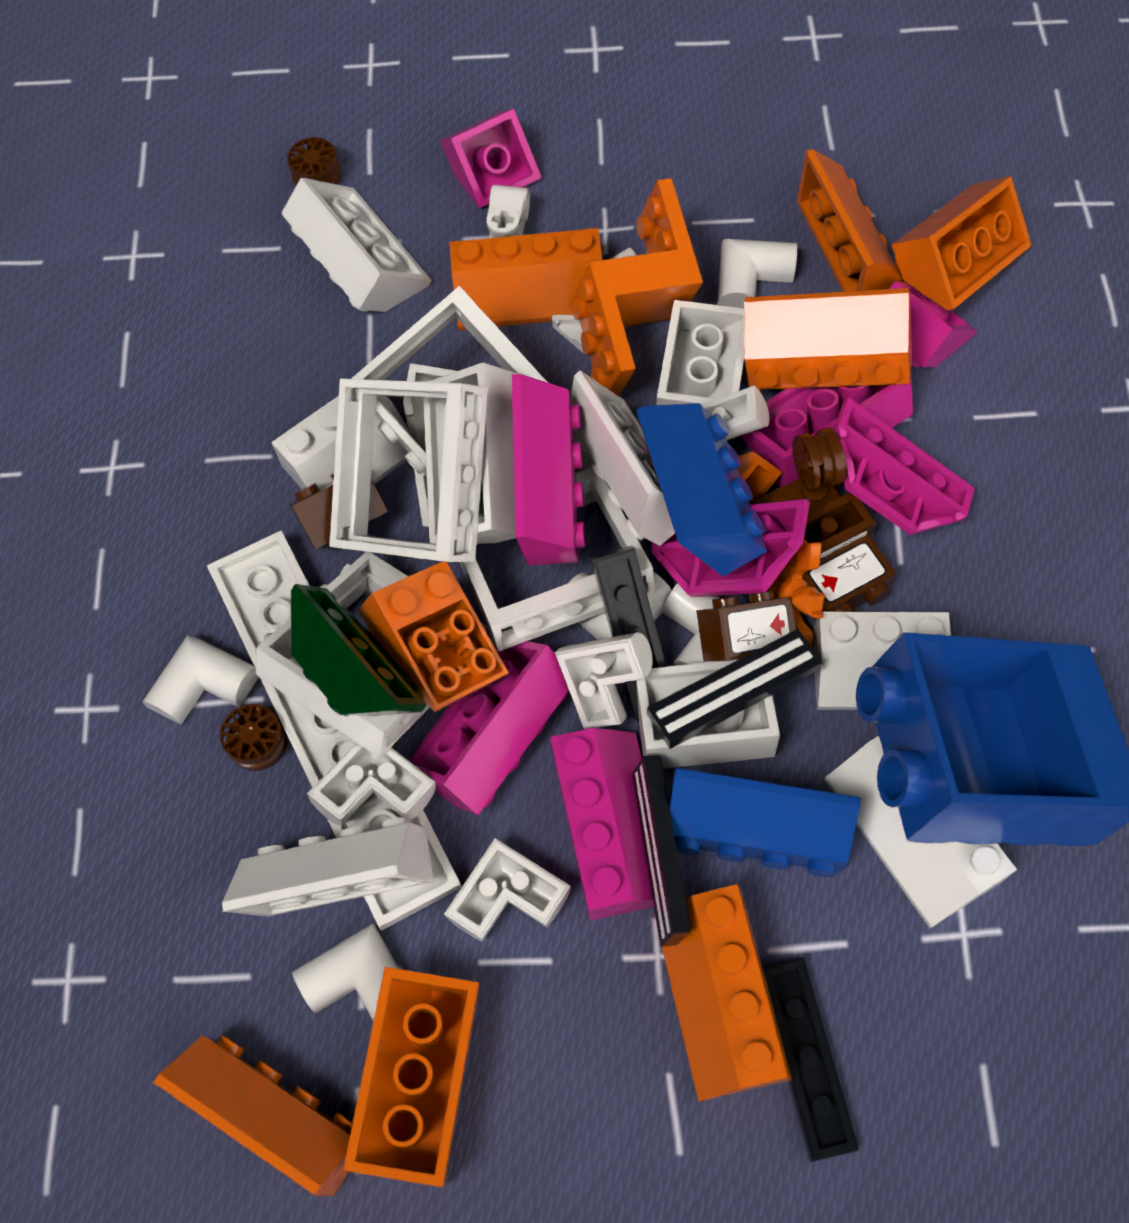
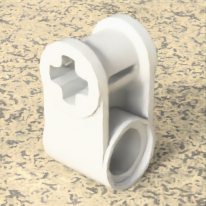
[487,185,530,238]

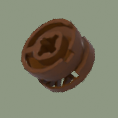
[287,137,342,185]
[792,427,847,492]
[220,704,287,771]

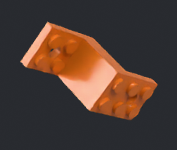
[571,178,703,396]

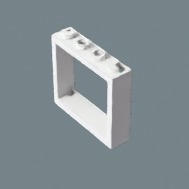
[351,286,548,475]
[329,378,488,562]
[460,468,656,652]
[255,552,488,758]

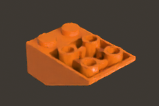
[358,561,509,712]

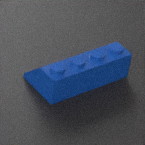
[636,403,767,577]
[669,768,861,877]

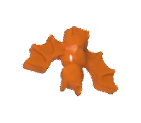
[767,540,825,648]

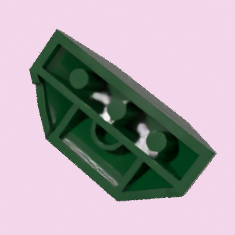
[291,584,427,716]

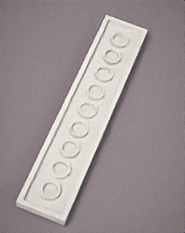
[207,531,462,931]

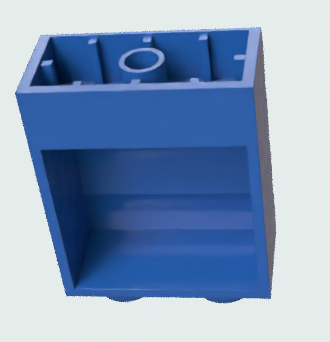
[856,632,1129,846]

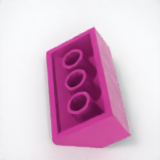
[512,374,586,566]
[741,378,913,487]
[408,641,569,815]
[550,728,654,921]

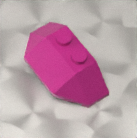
[833,397,975,535]
[651,499,810,597]

